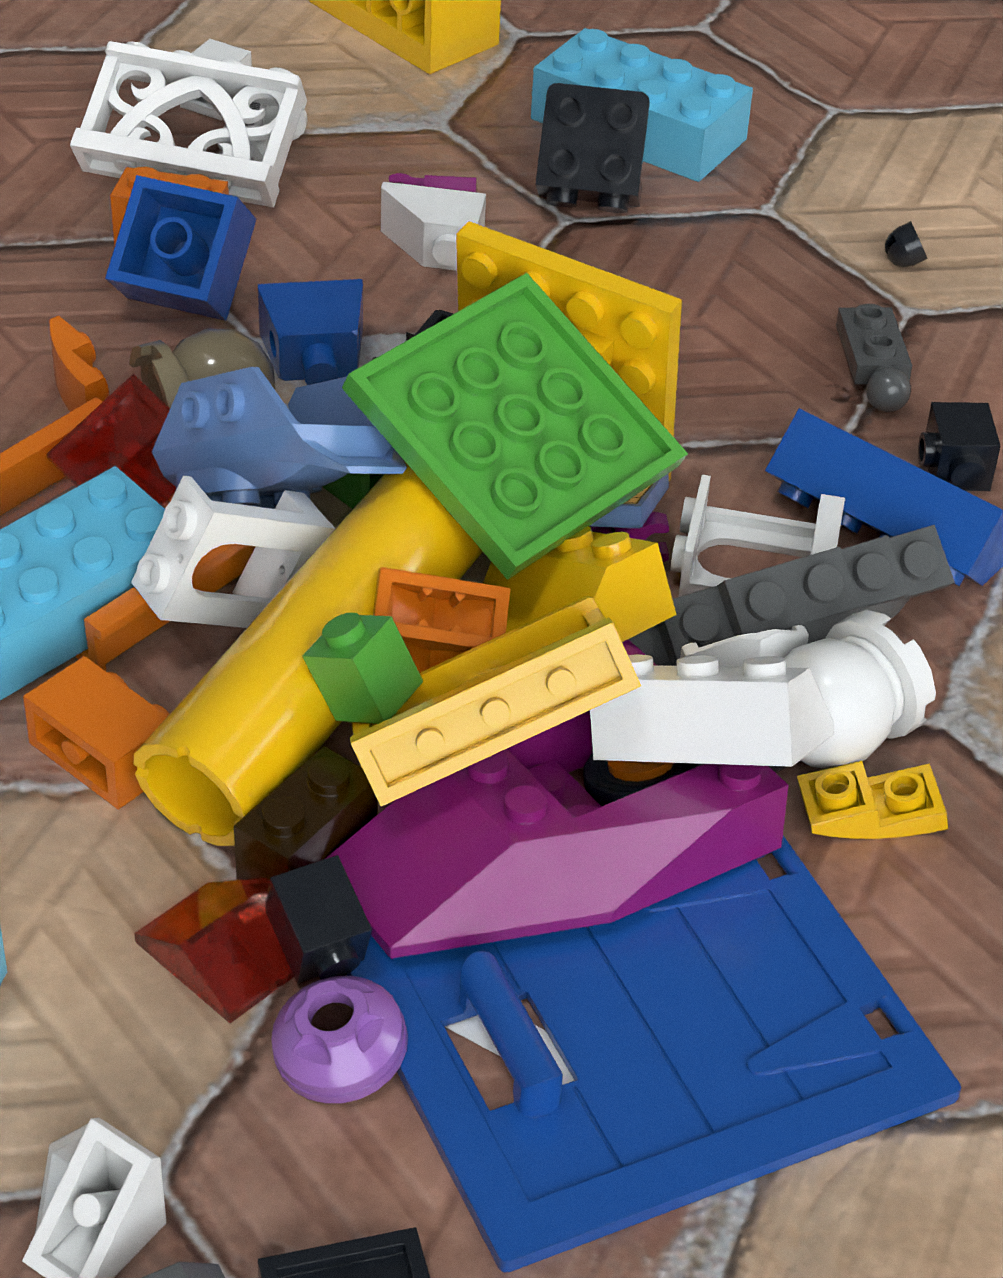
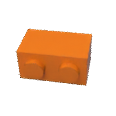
[23,656,169,810]

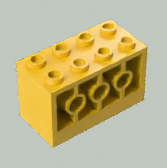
[309,0,501,75]

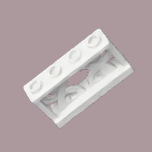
[70,41,307,208]

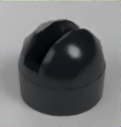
[885,221,928,267]

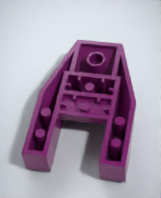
[325,639,789,959]

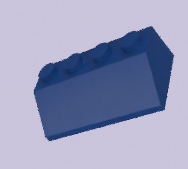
[765,408,1003,587]

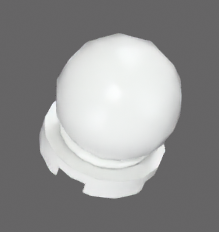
[785,610,936,769]

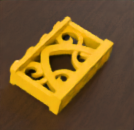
[350,596,641,806]

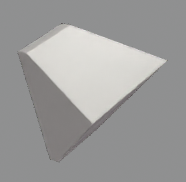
[22,1118,166,1278]

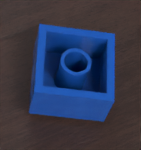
[105,175,257,321]

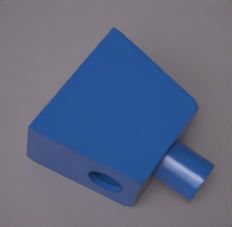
[258,279,363,385]

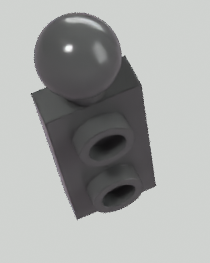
[836,304,912,412]

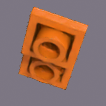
[49,315,109,412]

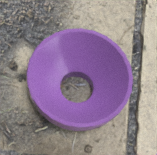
[271,976,408,1103]

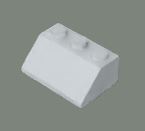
[590,655,834,767]

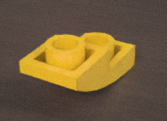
[797,761,948,839]

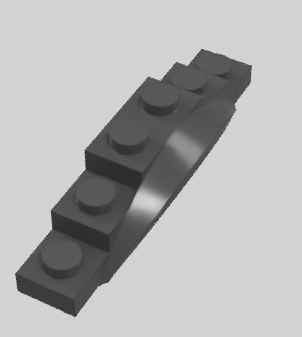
[629,525,955,666]

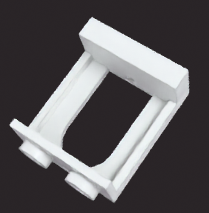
[131,475,335,628]
[670,475,845,597]

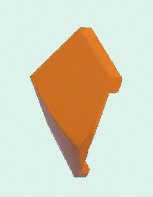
[373,567,511,673]

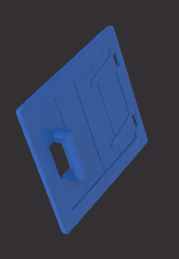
[347,835,961,1273]

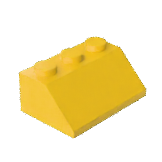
[483,526,676,642]

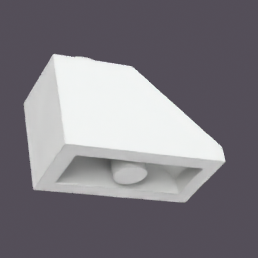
[381,182,486,271]

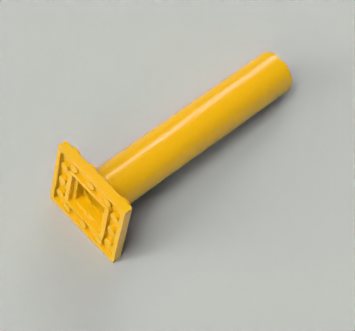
[133,221,682,846]

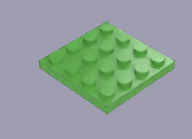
[342,273,688,580]

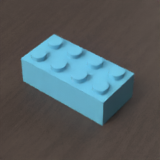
[531,28,753,182]
[0,466,165,700]

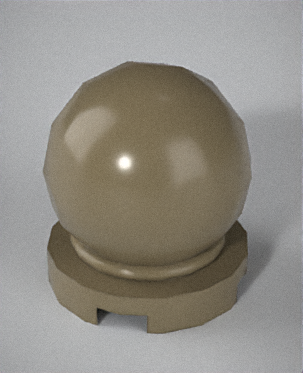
[129,328,275,444]

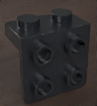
[535,83,650,213]

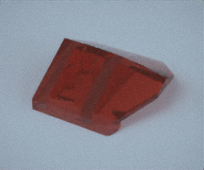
[46,374,176,506]
[134,878,294,1024]

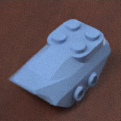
[152,367,407,509]

